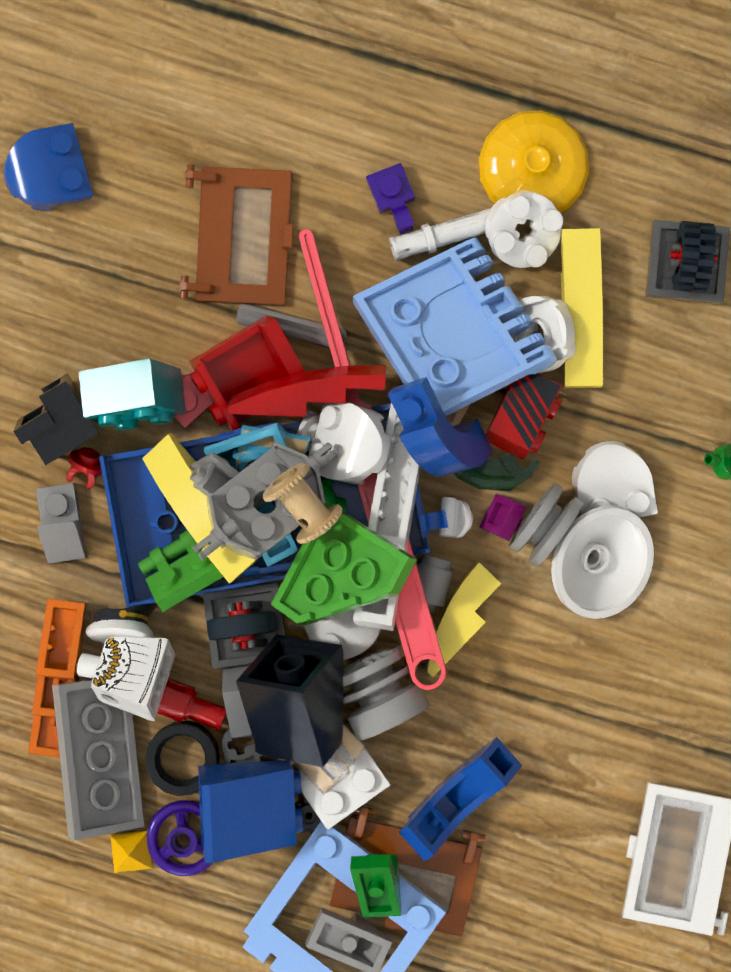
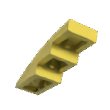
[561,228,603,388]
[142,433,260,583]

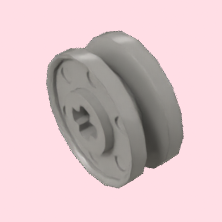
[508,482,584,567]

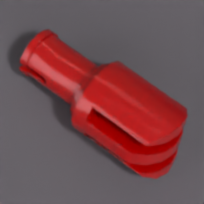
[157,678,226,731]

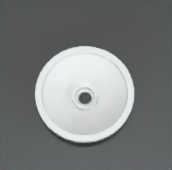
[551,506,654,619]

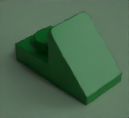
[350,854,401,918]

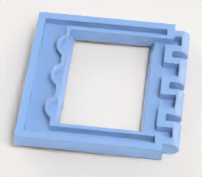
[242,821,448,972]

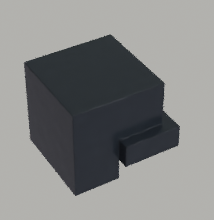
[13,373,100,465]

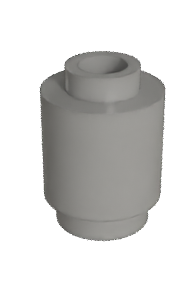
[417,555,453,613]

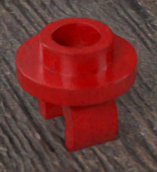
[66,447,102,490]

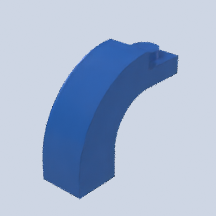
[388,377,493,477]
[399,737,522,861]

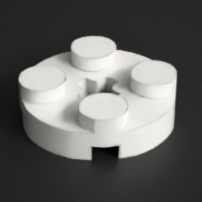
[485,190,563,268]
[512,296,576,373]

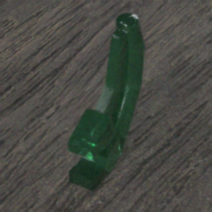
[454,453,540,491]

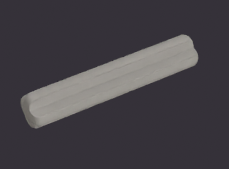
[236,304,347,348]

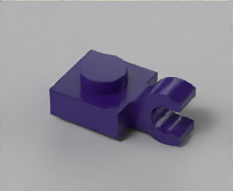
[366,163,415,234]

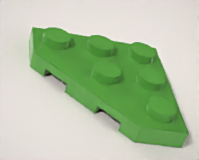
[271,503,417,625]

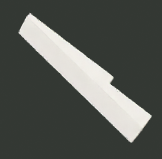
[353,402,420,631]

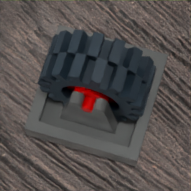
[645,220,730,304]

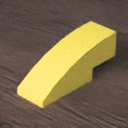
[426,562,501,677]

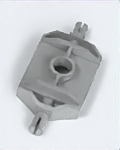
[192,442,338,561]

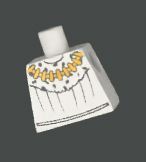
[77,637,175,721]

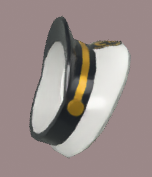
[86,604,157,643]

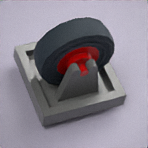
[203,583,287,669]

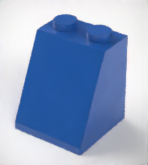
[198,760,303,863]

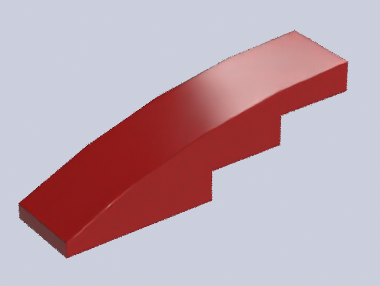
[228,365,386,417]

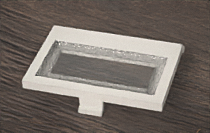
[622,782,731,936]

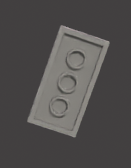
[52,679,144,840]

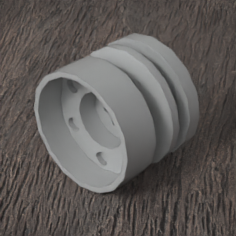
[343,646,430,741]

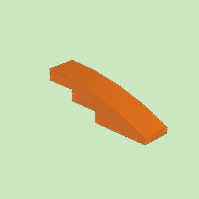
[28,599,86,758]

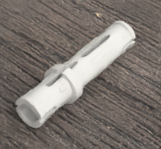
[389,208,491,261]

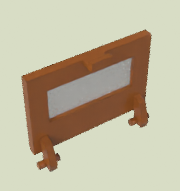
[180,164,293,306]
[330,806,486,937]

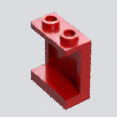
[189,315,305,431]

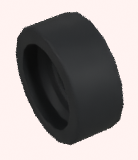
[145,721,220,796]

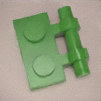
[138,530,223,612]

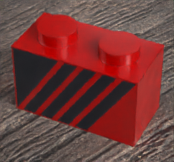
[485,373,562,460]

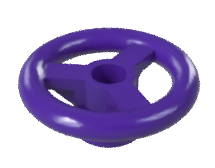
[147,800,213,876]

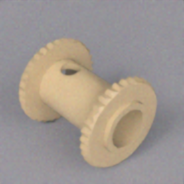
[263,463,343,544]

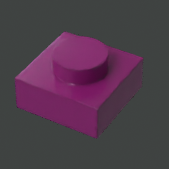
[479,494,527,541]

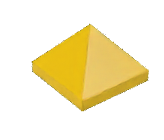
[110,830,153,873]

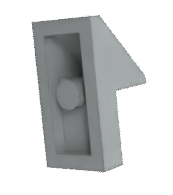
[36,483,87,564]
[306,907,392,972]

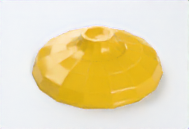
[479,111,589,221]

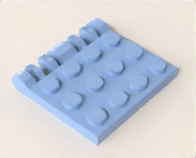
[353,238,557,416]

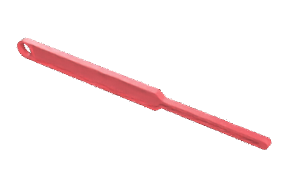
[299,229,447,690]

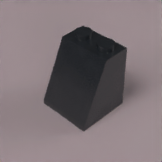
[236,634,343,767]

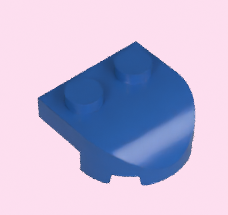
[3,123,93,211]

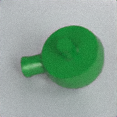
[704,444,731,480]

